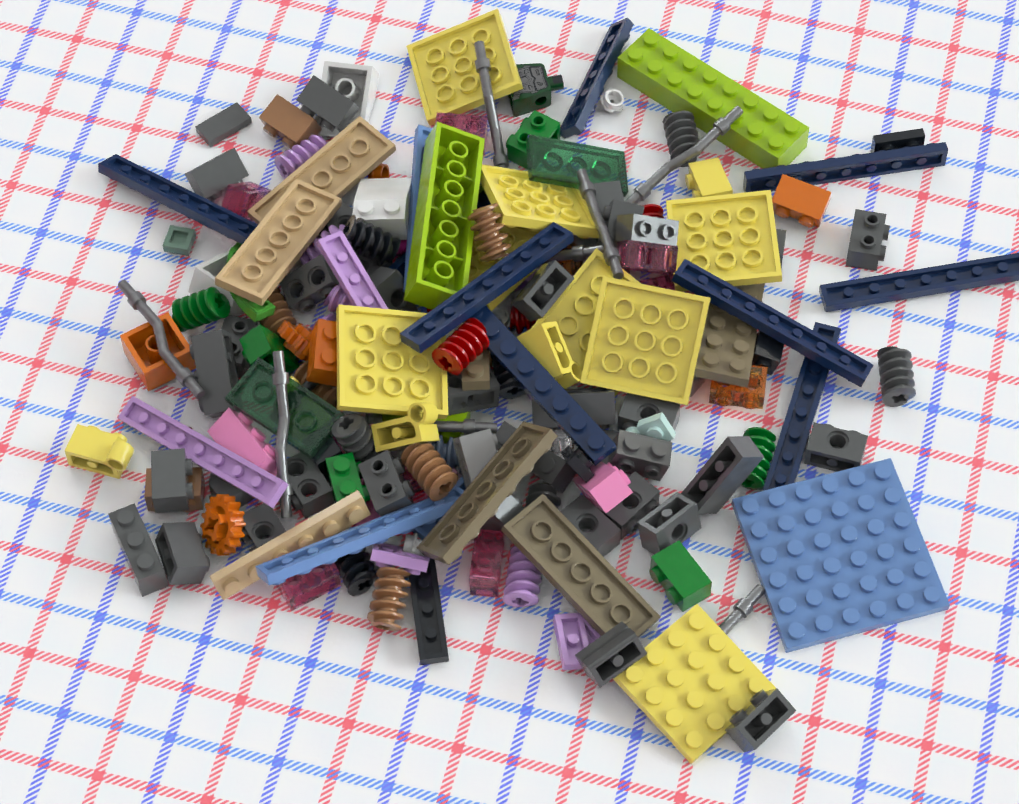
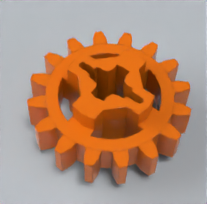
[277,320,312,361]
[200,494,246,556]

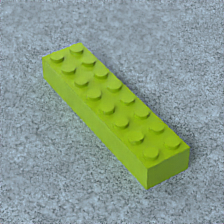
[617,28,810,169]
[404,121,485,310]

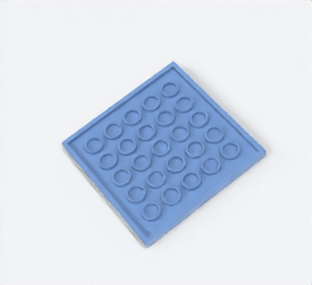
[731,458,950,653]

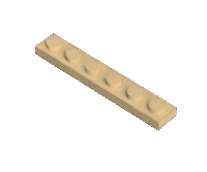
[209,490,371,600]

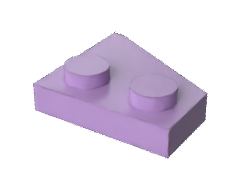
[553,613,601,671]

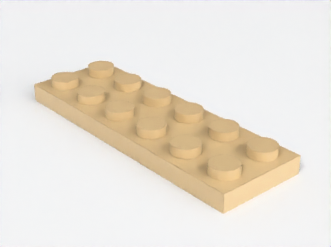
[247,116,396,225]
[215,179,342,306]

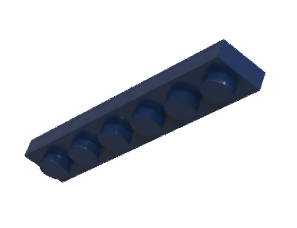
[560,17,634,139]

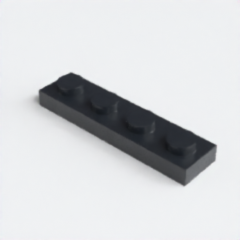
[408,558,449,665]

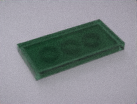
[526,134,629,197]
[225,357,345,459]

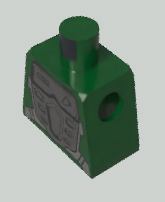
[507,63,564,117]

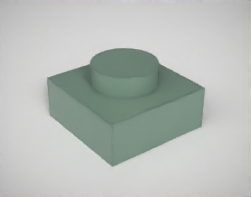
[162,225,196,256]

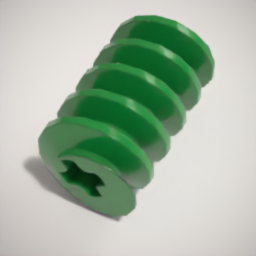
[172,287,231,332]
[740,427,776,490]

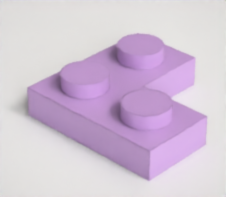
[370,543,430,575]

